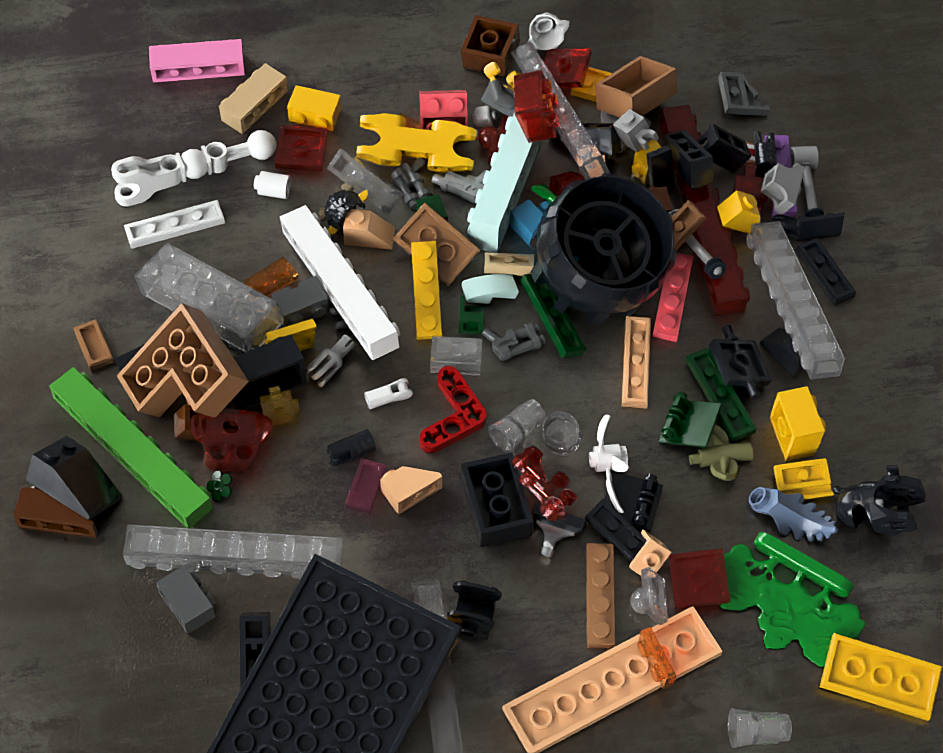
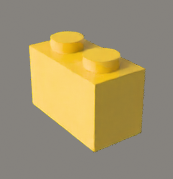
[287,85,341,131]

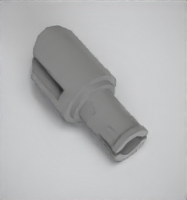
[305,335,355,388]

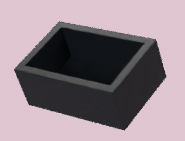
[231,334,307,410]

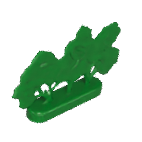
[713,532,866,667]

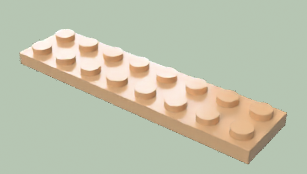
[502,606,723,753]

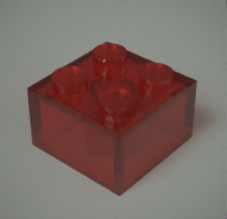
[514,70,559,143]

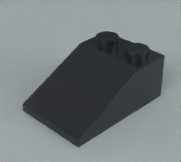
[26,436,122,520]

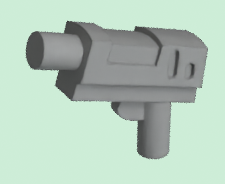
[432,170,487,204]

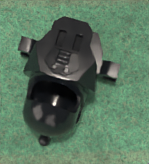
[833,465,926,536]

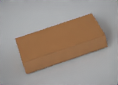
[73,319,115,371]

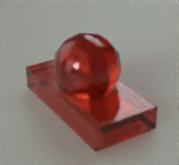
[478,115,509,165]

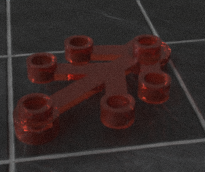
[512,446,577,521]

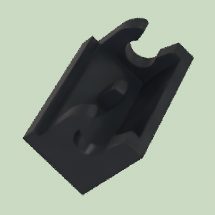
[698,123,751,173]

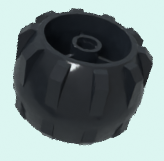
[529,173,677,325]

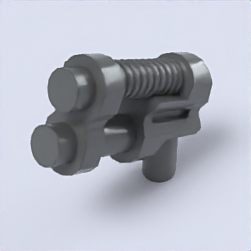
[391,157,433,209]
[482,322,545,361]

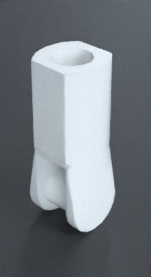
[364,378,413,409]

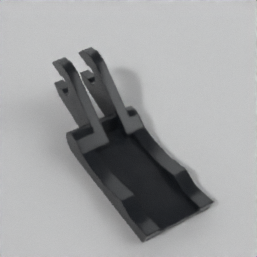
[771,212,845,240]

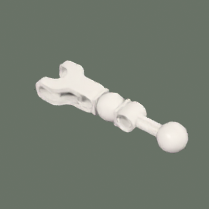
[111,130,277,206]

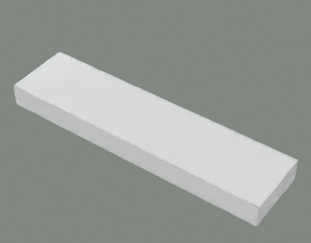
[124,200,225,249]

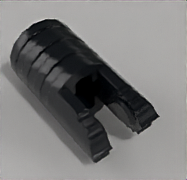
[753,131,777,174]
[327,429,376,466]

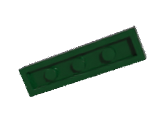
[520,274,587,359]
[686,347,757,442]

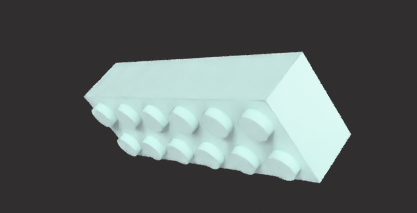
[467,108,543,253]

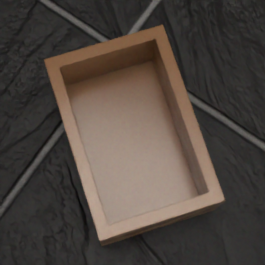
[595,56,677,117]

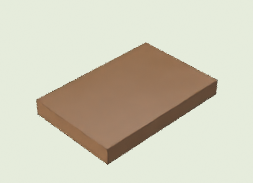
[393,203,480,287]

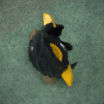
[318,183,368,235]

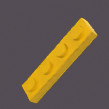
[411,241,442,340]

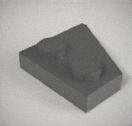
[718,72,770,116]

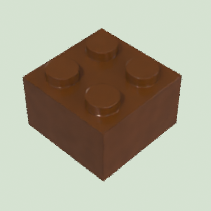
[460,15,520,77]

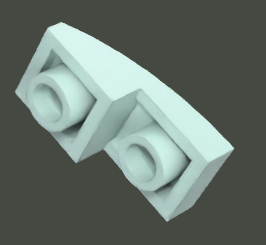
[461,274,519,304]

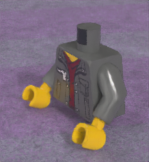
[481,62,540,117]

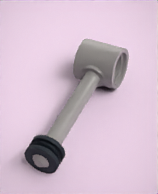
[790,146,824,217]
[668,209,727,279]

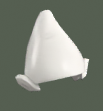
[528,13,569,50]

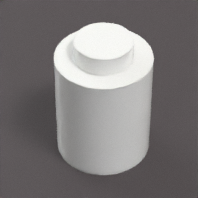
[254,171,291,199]

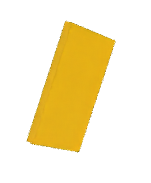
[819,633,942,721]

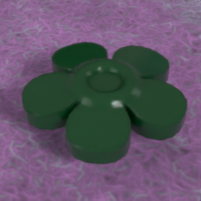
[207,471,233,501]

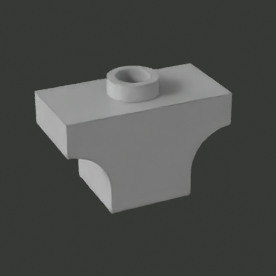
[761,163,805,215]

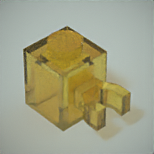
[260,386,300,431]

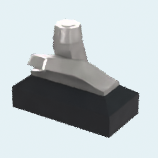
[532,503,587,557]

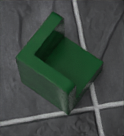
[458,295,485,334]

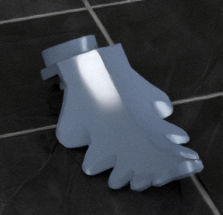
[749,487,838,542]

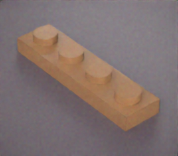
[586,543,615,649]

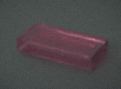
[345,458,386,514]

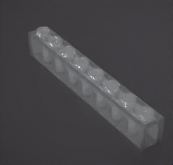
[510,41,610,179]
[747,221,845,380]
[123,524,344,579]

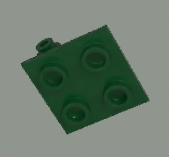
[659,392,722,448]

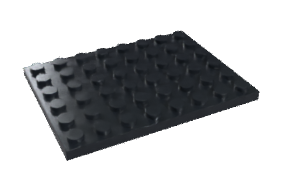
[207,553,462,753]

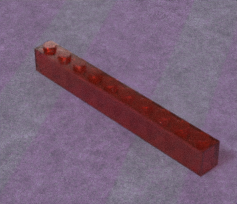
[659,105,750,316]

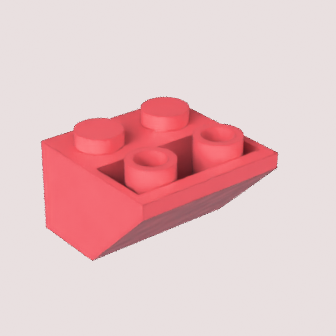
[419,90,468,130]

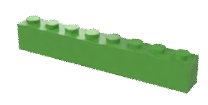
[49,367,212,530]

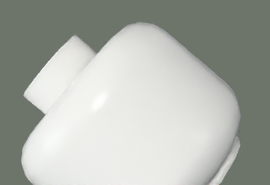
[472,105,497,127]

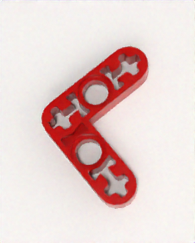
[419,366,486,454]

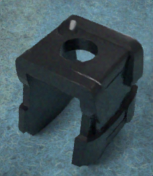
[447,581,502,640]

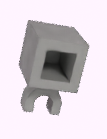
[613,109,659,152]

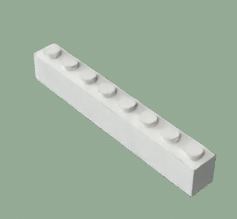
[280,205,400,360]

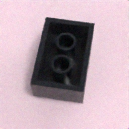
[460,452,533,547]

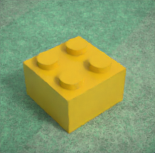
[769,386,826,461]

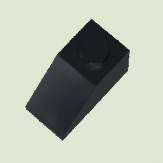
[760,328,818,377]

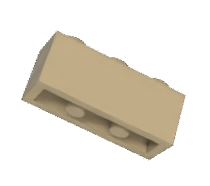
[219,63,288,134]

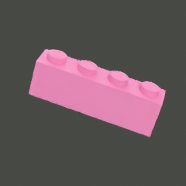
[149,39,245,82]

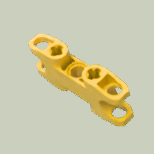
[356,113,477,173]

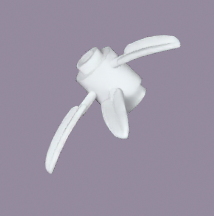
[589,415,629,513]

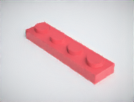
[652,253,693,342]

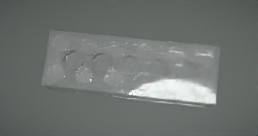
[134,243,284,352]

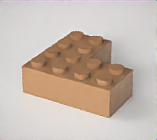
[117,303,249,418]

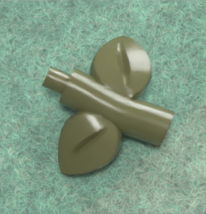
[689,424,753,481]

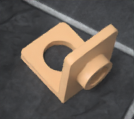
[629,530,671,581]

